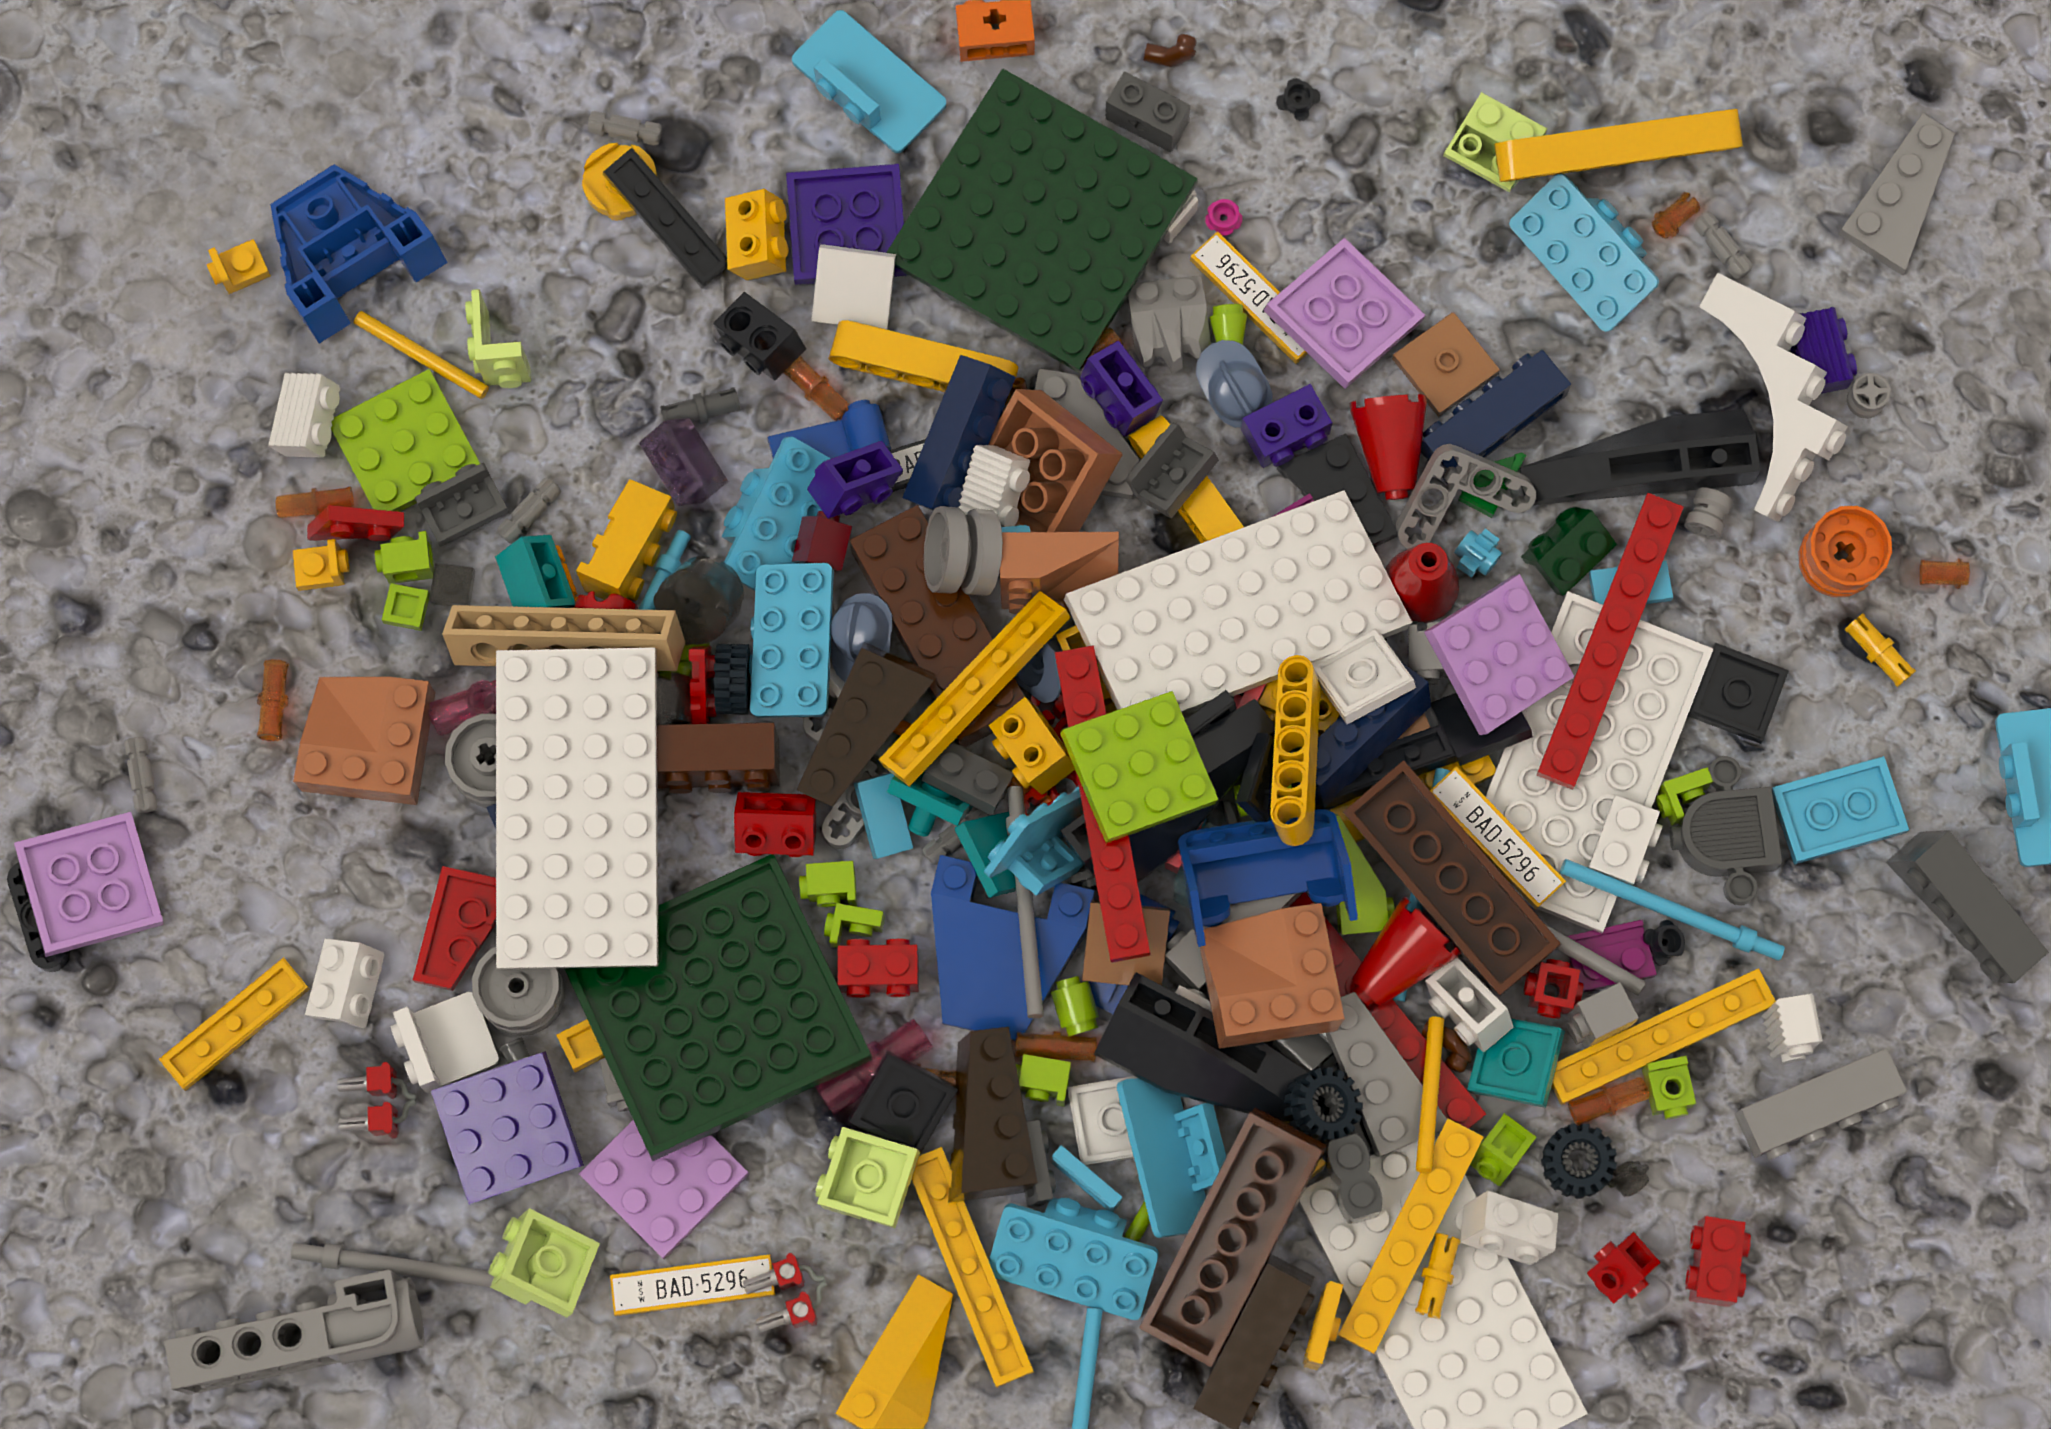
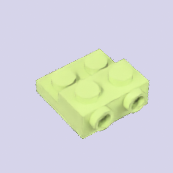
[815,1127,920,1228]
[488,1208,600,1318]

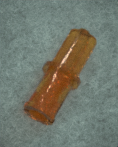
[783,356,849,421]
[275,486,354,518]
[1568,1077,1649,1125]

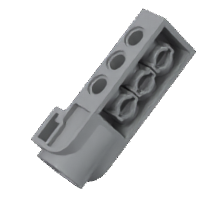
[164,1270,425,1395]

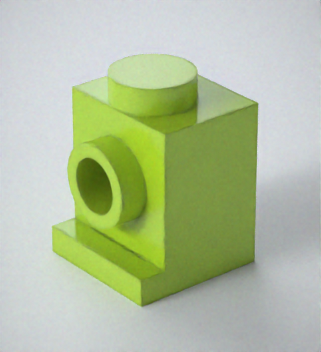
[375,531,435,584]
[799,861,857,907]
[1016,1054,1071,1107]
[1642,1056,1696,1120]

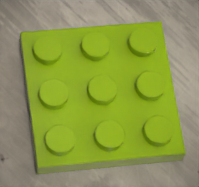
[331,369,480,512]
[1061,691,1219,843]

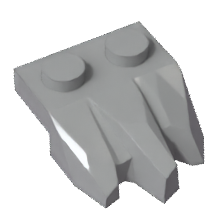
[1127,275,1211,373]

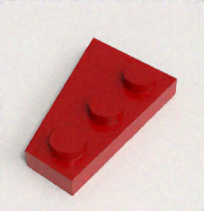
[413,866,496,991]

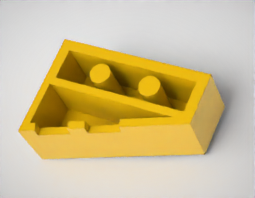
[576,479,677,601]

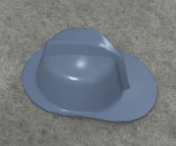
[1196,340,1273,428]
[831,593,893,682]
[1014,637,1062,703]

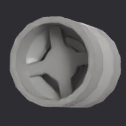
[1684,487,1734,539]

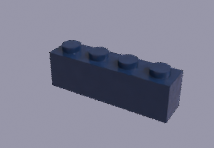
[1421,350,1571,485]
[902,355,1016,511]
[1295,662,1431,809]

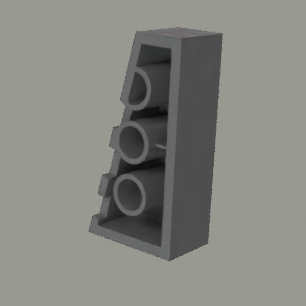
[1886,830,2049,983]

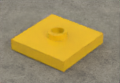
[1302,1281,1343,1371]

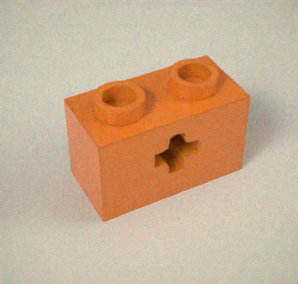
[956,0,1035,62]

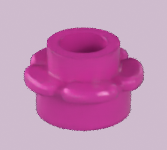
[1205,199,1242,236]

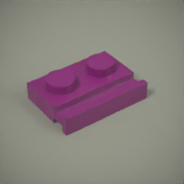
[1567,920,1657,993]

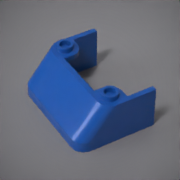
[1178,809,1358,947]

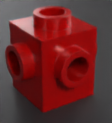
[1523,959,1584,1019]
[1587,1232,1661,1304]

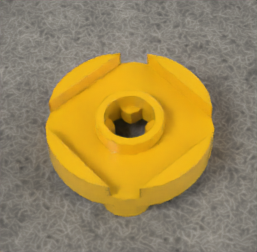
[582,143,657,221]

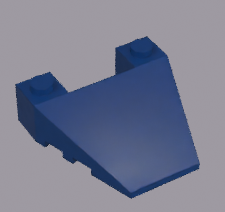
[270,164,448,344]
[931,855,1095,1042]

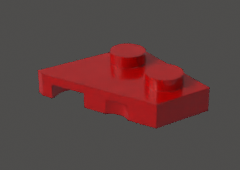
[307,505,404,541]
[689,646,717,724]

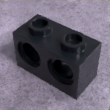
[713,291,806,381]

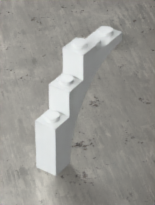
[1699,273,1848,522]

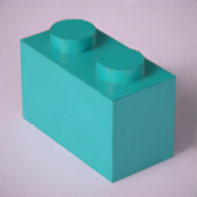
[495,535,575,608]

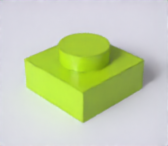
[381,583,430,631]

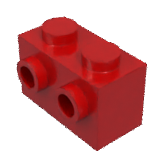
[734,792,816,857]
[838,938,919,998]
[1685,1216,1751,1307]

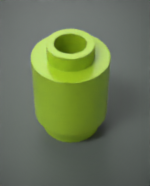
[1051,975,1099,1037]

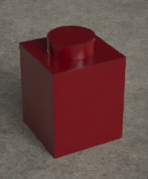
[792,511,852,571]

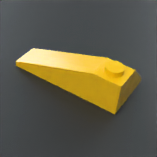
[835,1274,953,1429]

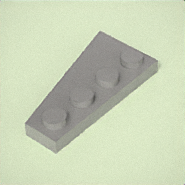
[1839,113,1955,276]
[1326,992,1447,1157]

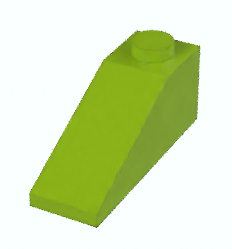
[1335,814,1395,935]

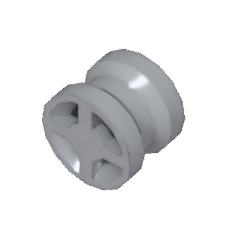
[1847,373,1891,419]

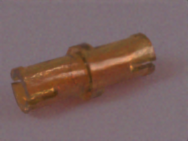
[257,659,289,741]
[1015,1031,1097,1062]

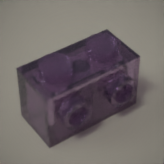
[639,418,729,506]

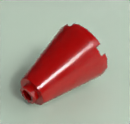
[1349,394,1427,500]
[1385,543,1459,623]
[1352,897,1462,1006]

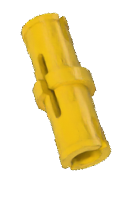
[1844,613,1916,687]
[1415,1233,1461,1319]

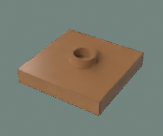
[1392,312,1500,417]
[1082,900,1170,985]

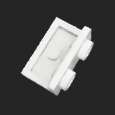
[1588,795,1662,885]
[305,939,384,1028]

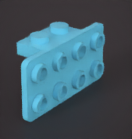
[792,10,946,153]
[1509,174,1659,332]
[721,437,831,591]
[749,563,834,718]
[1995,708,2051,867]
[984,786,1084,896]
[1117,1078,1227,1238]
[989,1198,1159,1320]

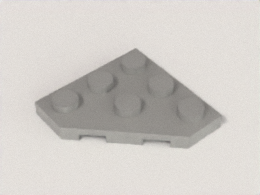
[1035,368,1139,500]

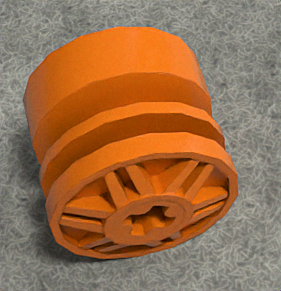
[1798,506,1892,597]

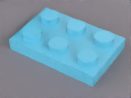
[1771,756,1909,865]

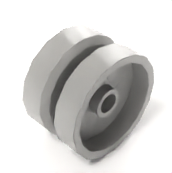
[923,506,1003,596]
[445,714,496,808]
[472,947,565,1036]

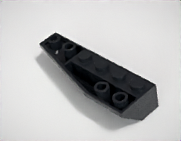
[1519,409,1761,505]
[1060,699,1275,883]
[1094,972,1329,1124]

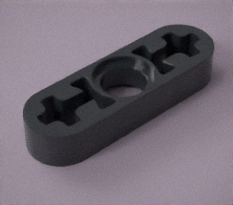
[7,862,70,972]

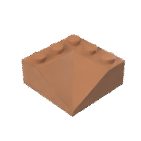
[989,389,1123,532]
[1000,532,1119,614]
[293,677,436,805]
[1200,903,1345,1048]

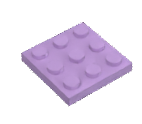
[1264,238,1426,389]
[1424,574,1575,735]
[14,812,163,957]
[579,1120,749,1259]

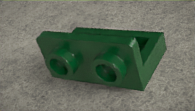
[1521,506,1618,596]

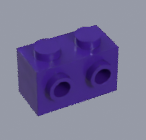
[1080,340,1163,437]
[1241,384,1333,468]
[807,440,903,519]

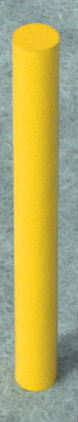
[354,311,489,399]
[1416,1016,1444,1173]

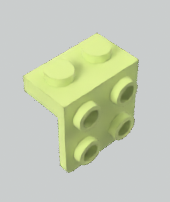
[465,289,531,388]

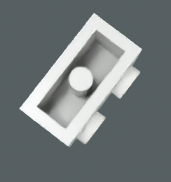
[1425,957,1514,1053]
[1460,1191,1558,1265]

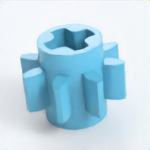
[1454,528,1503,578]

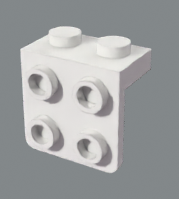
[390,992,499,1093]

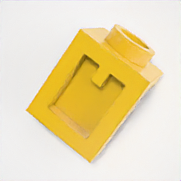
[206,239,271,294]
[293,539,350,591]

